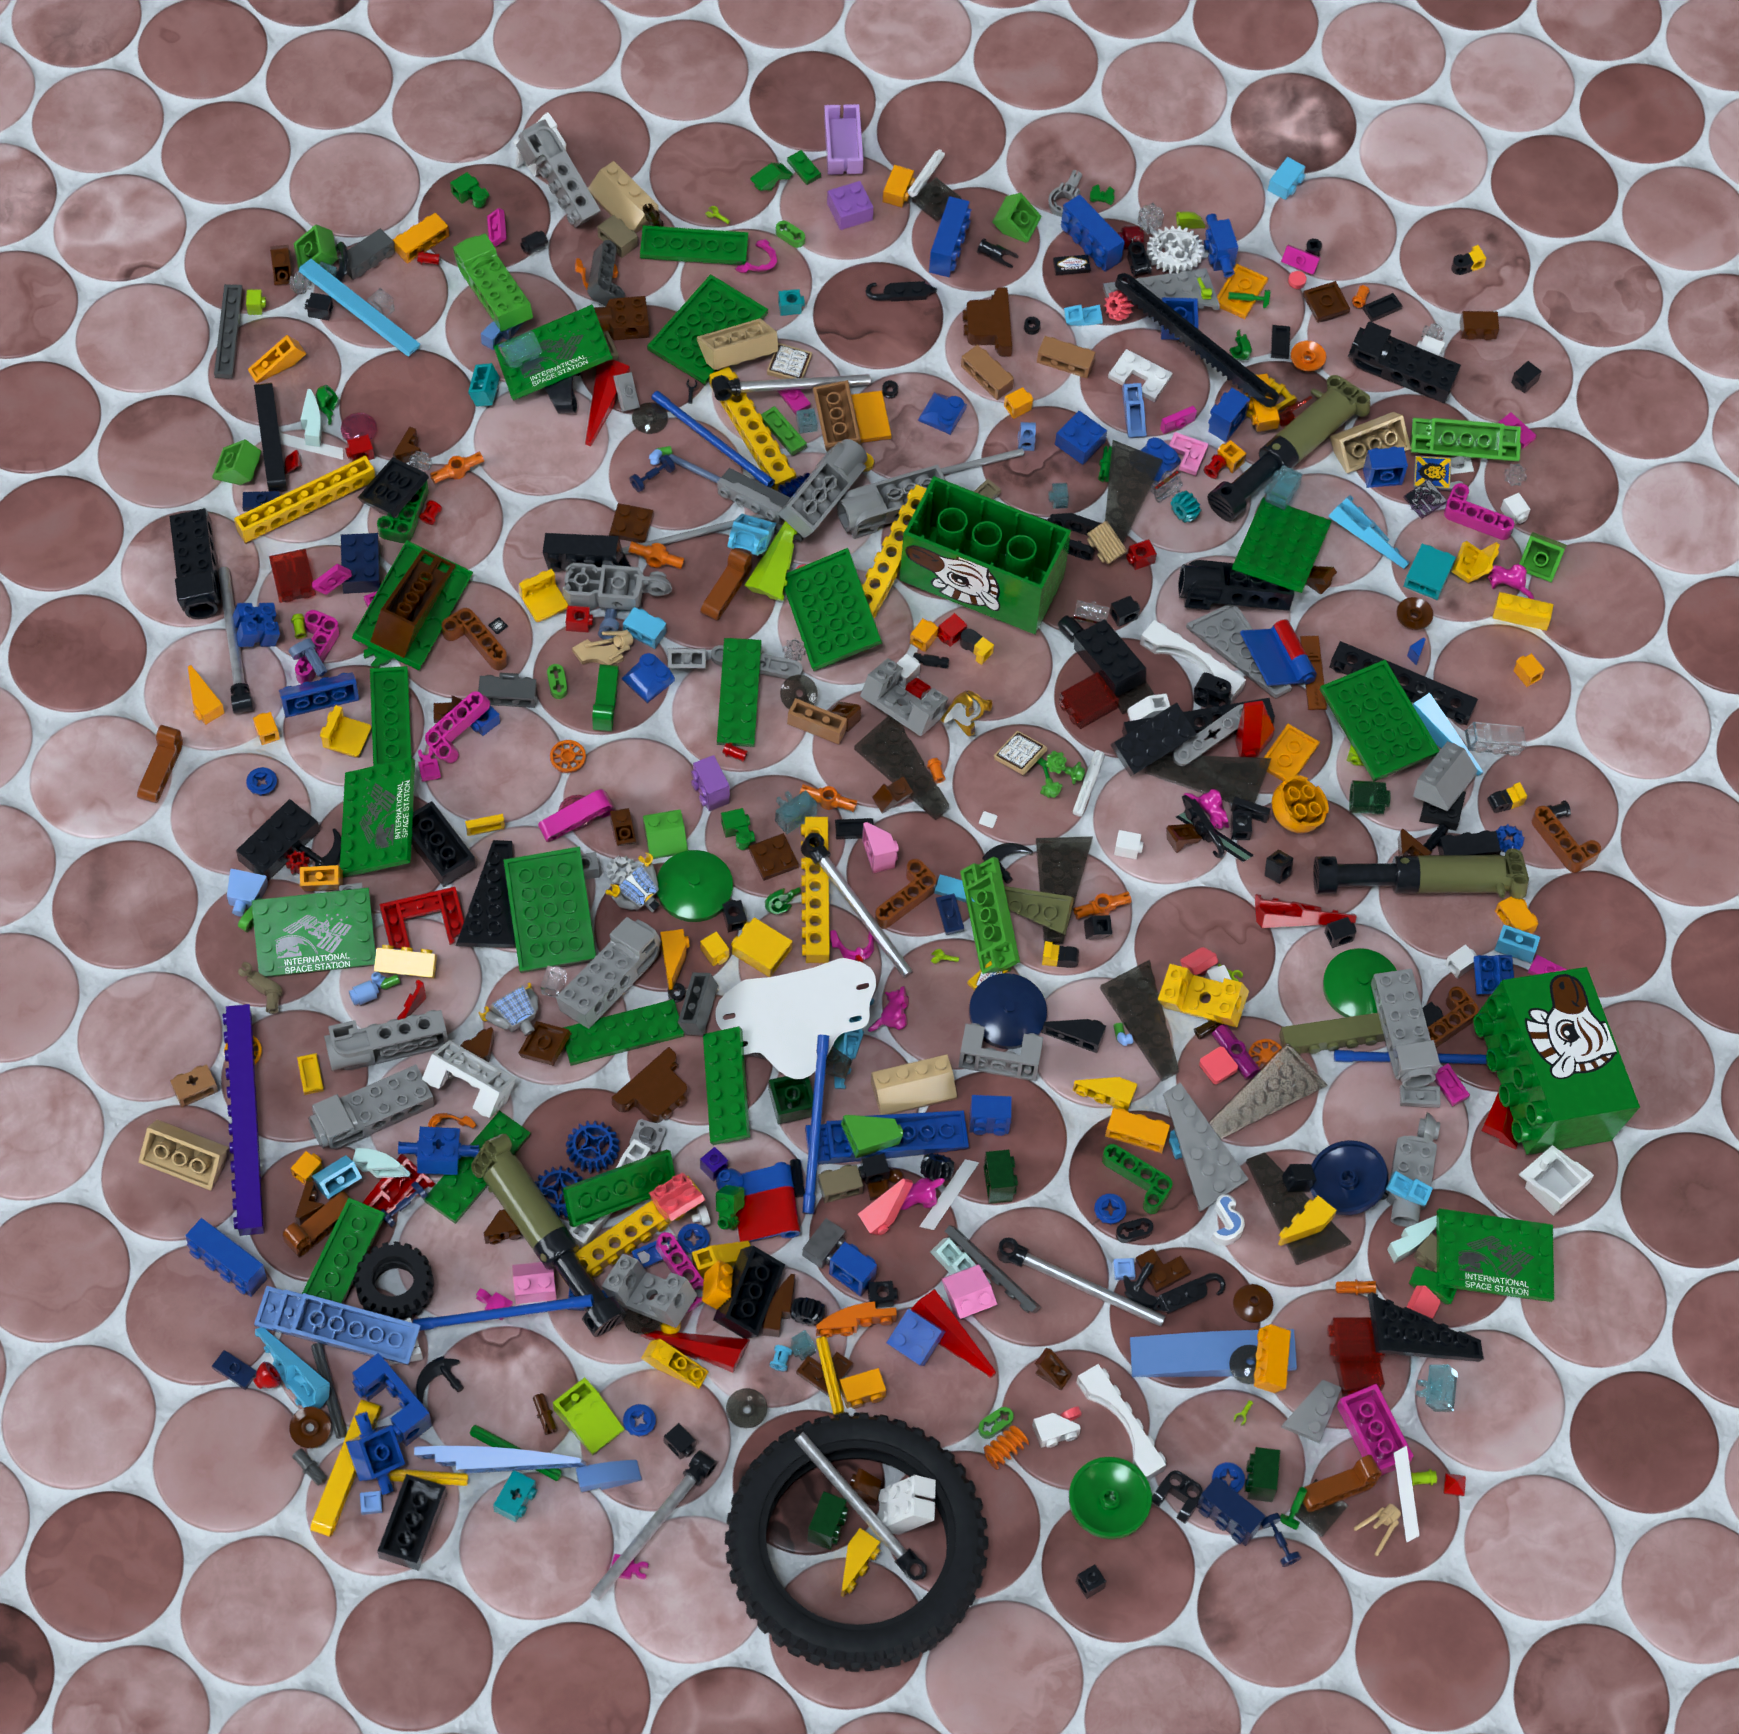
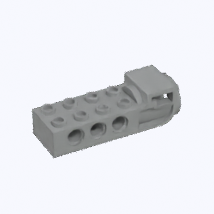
[516,119,601,228]
[778,439,867,539]
[837,465,946,539]
[556,917,661,1029]
[1371,969,1440,1089]
[324,1010,448,1071]
[309,1065,434,1149]

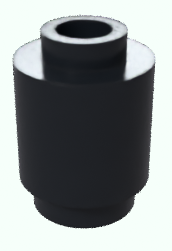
[520,231,548,254]
[1058,615,1084,643]

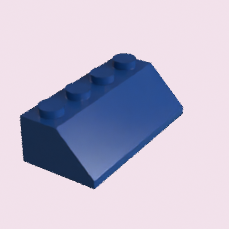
[279,672,359,718]

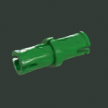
[1098,446,1115,482]

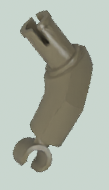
[238,962,283,1014]

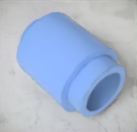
[349,980,379,1005]

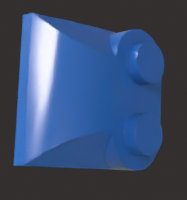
[918,392,967,435]
[1129,437,1181,485]
[622,653,675,703]

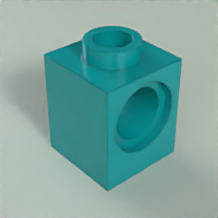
[778,289,805,316]

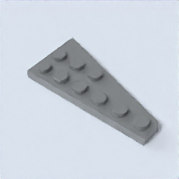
[1103,268,1220,310]
[1186,605,1292,698]
[1163,1083,1249,1213]

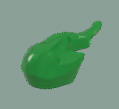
[1230,329,1252,361]
[316,385,339,425]
[765,887,801,914]

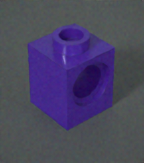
[700,1147,728,1182]

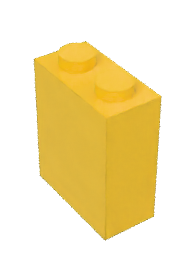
[731,917,792,977]

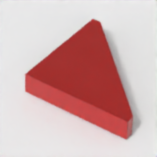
[397,979,426,1020]

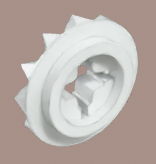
[606,855,637,884]

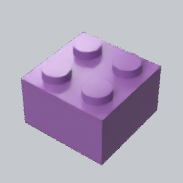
[827,181,873,230]
[691,755,730,812]

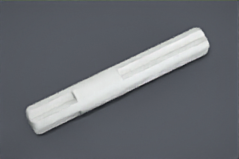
[908,149,945,198]
[1073,750,1104,817]

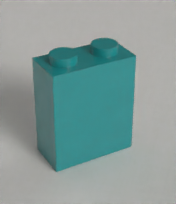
[1403,543,1456,600]

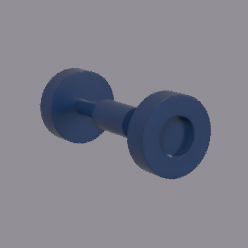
[629,454,675,492]
[380,1181,428,1228]
[1262,1513,1301,1567]

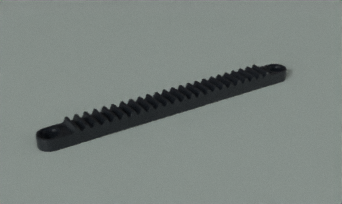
[1115,273,1279,407]

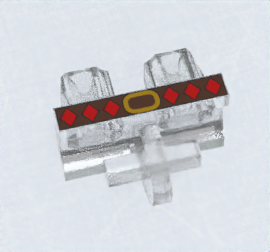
[1149,470,1183,503]
[1073,600,1110,624]

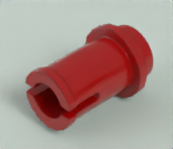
[417,250,440,265]
[722,743,748,762]

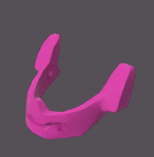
[735,239,777,273]
[829,930,874,960]

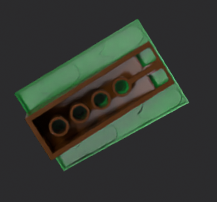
[352,540,473,671]

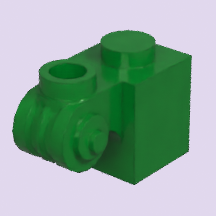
[450,172,489,208]
[721,808,755,850]
[716,1185,744,1230]

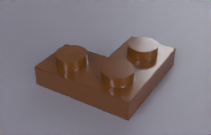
[1135,1248,1191,1293]
[796,1352,853,1397]

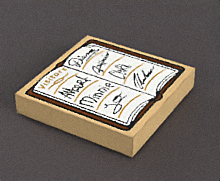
[767,343,812,379]
[994,731,1047,775]

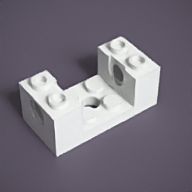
[422,1040,517,1118]

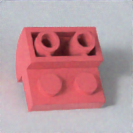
[649,1172,705,1221]

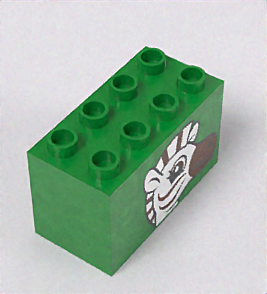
[900,476,1071,635]
[1474,967,1640,1155]

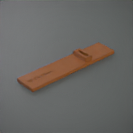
[1300,636,1327,710]

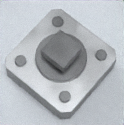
[629,1119,666,1155]

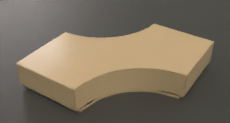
[572,639,624,665]

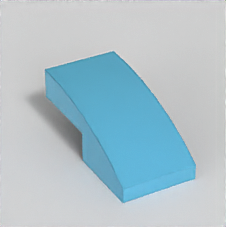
[1064,305,1103,326]
[1385,1171,1433,1206]

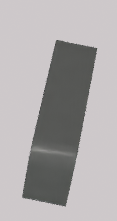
[587,240,625,306]

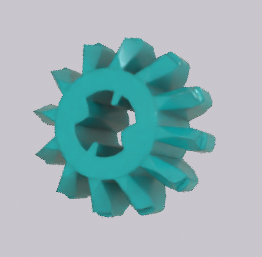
[1170,490,1201,523]

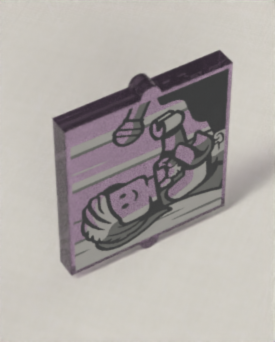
[1403,479,1447,519]

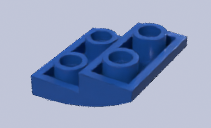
[1473,955,1514,995]

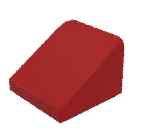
[905,677,931,700]

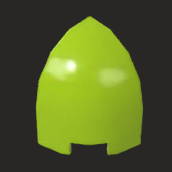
[1176,211,1205,229]

